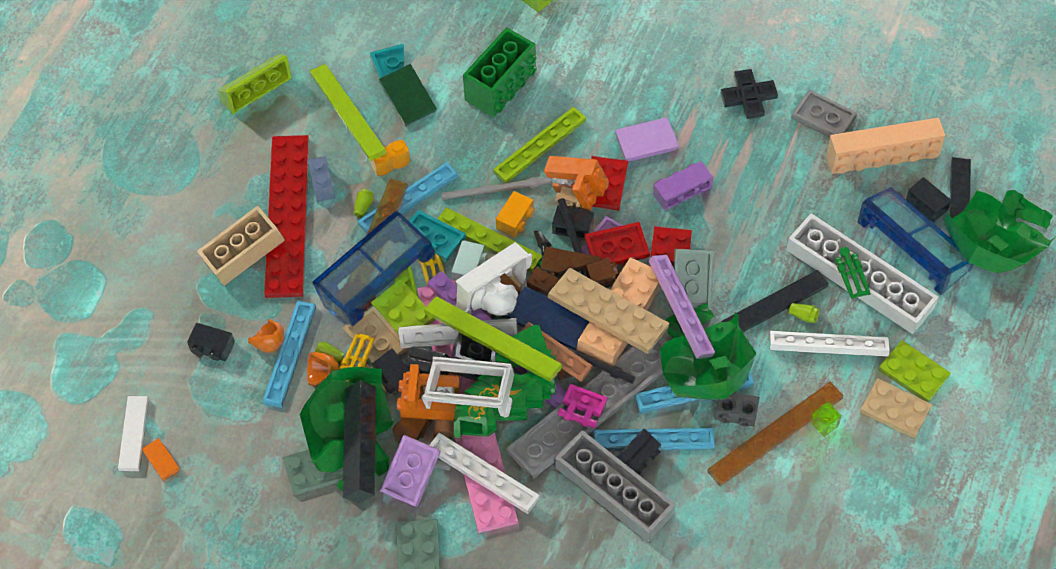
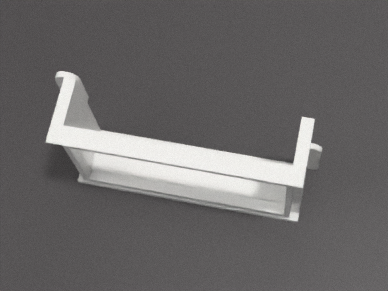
[455,242,532,315]
[422,357,514,417]

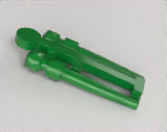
[835,247,871,299]

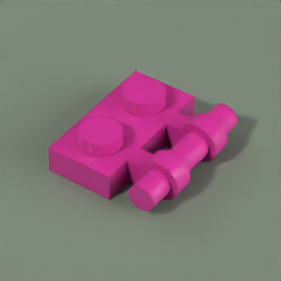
[558,384,608,428]

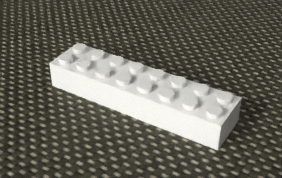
[786,213,939,334]

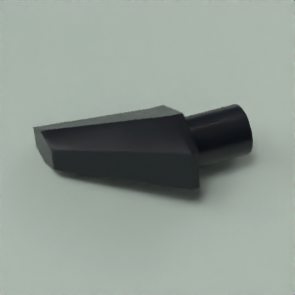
[533,231,552,256]

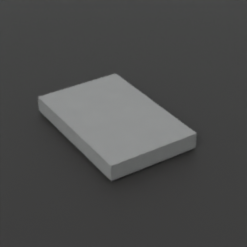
[791,90,857,137]

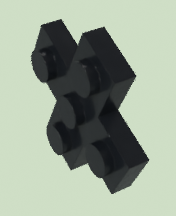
[720,69,778,119]

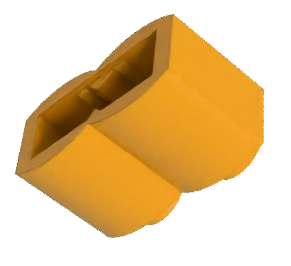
[371,140,410,176]

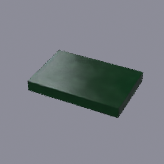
[379,63,437,126]

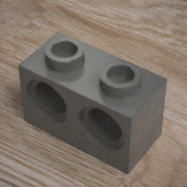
[715,392,760,427]

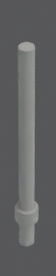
[441,177,552,200]

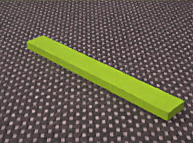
[310,64,386,161]
[424,296,562,382]

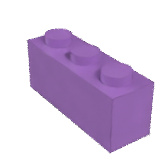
[653,161,713,211]

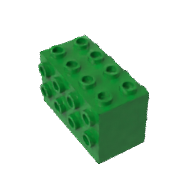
[463,27,537,118]

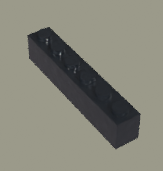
[343,380,376,503]

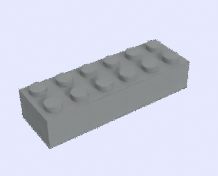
[555,430,676,543]

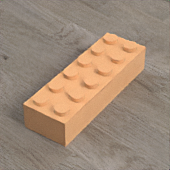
[826,118,945,174]
[577,258,662,367]

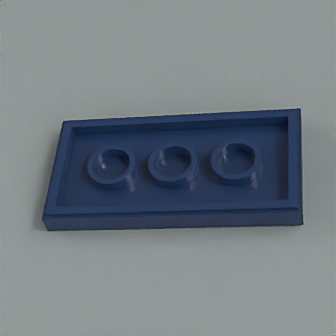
[506,287,590,350]

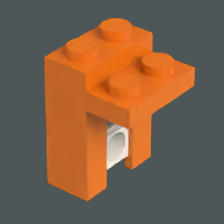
[544,156,609,211]
[397,364,460,421]

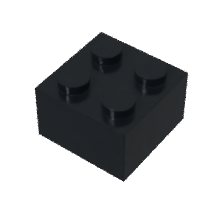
[448,332,495,381]

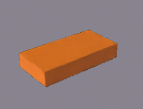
[142,438,180,481]

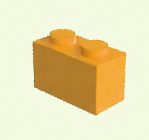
[495,191,535,238]

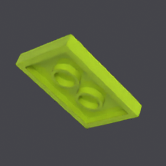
[371,279,436,334]
[878,340,951,403]

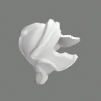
[471,276,518,315]

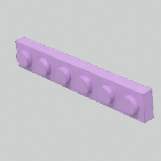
[649,255,715,359]

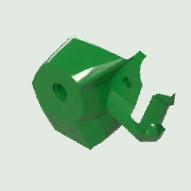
[944,190,1056,273]
[660,303,756,400]
[299,367,396,491]

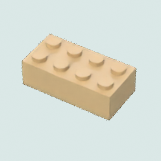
[197,206,285,286]

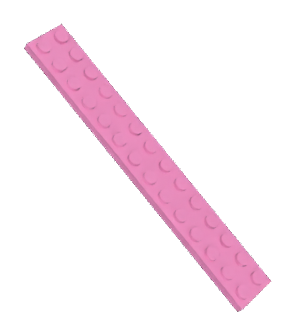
[417,280,518,533]

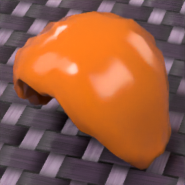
[248,319,285,353]
[307,352,339,386]

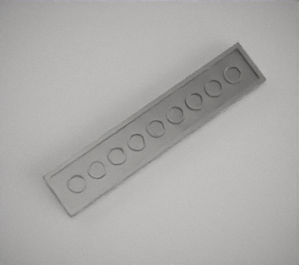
[506,339,665,479]

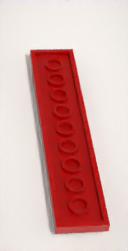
[264,135,309,298]

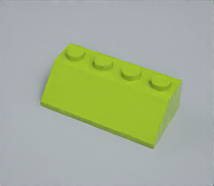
[218,54,292,114]

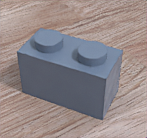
[308,156,335,202]

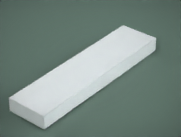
[118,396,149,471]

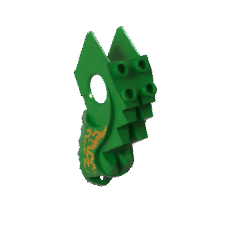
[454,325,556,438]

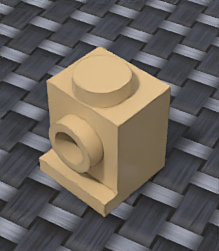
[555,186,582,210]

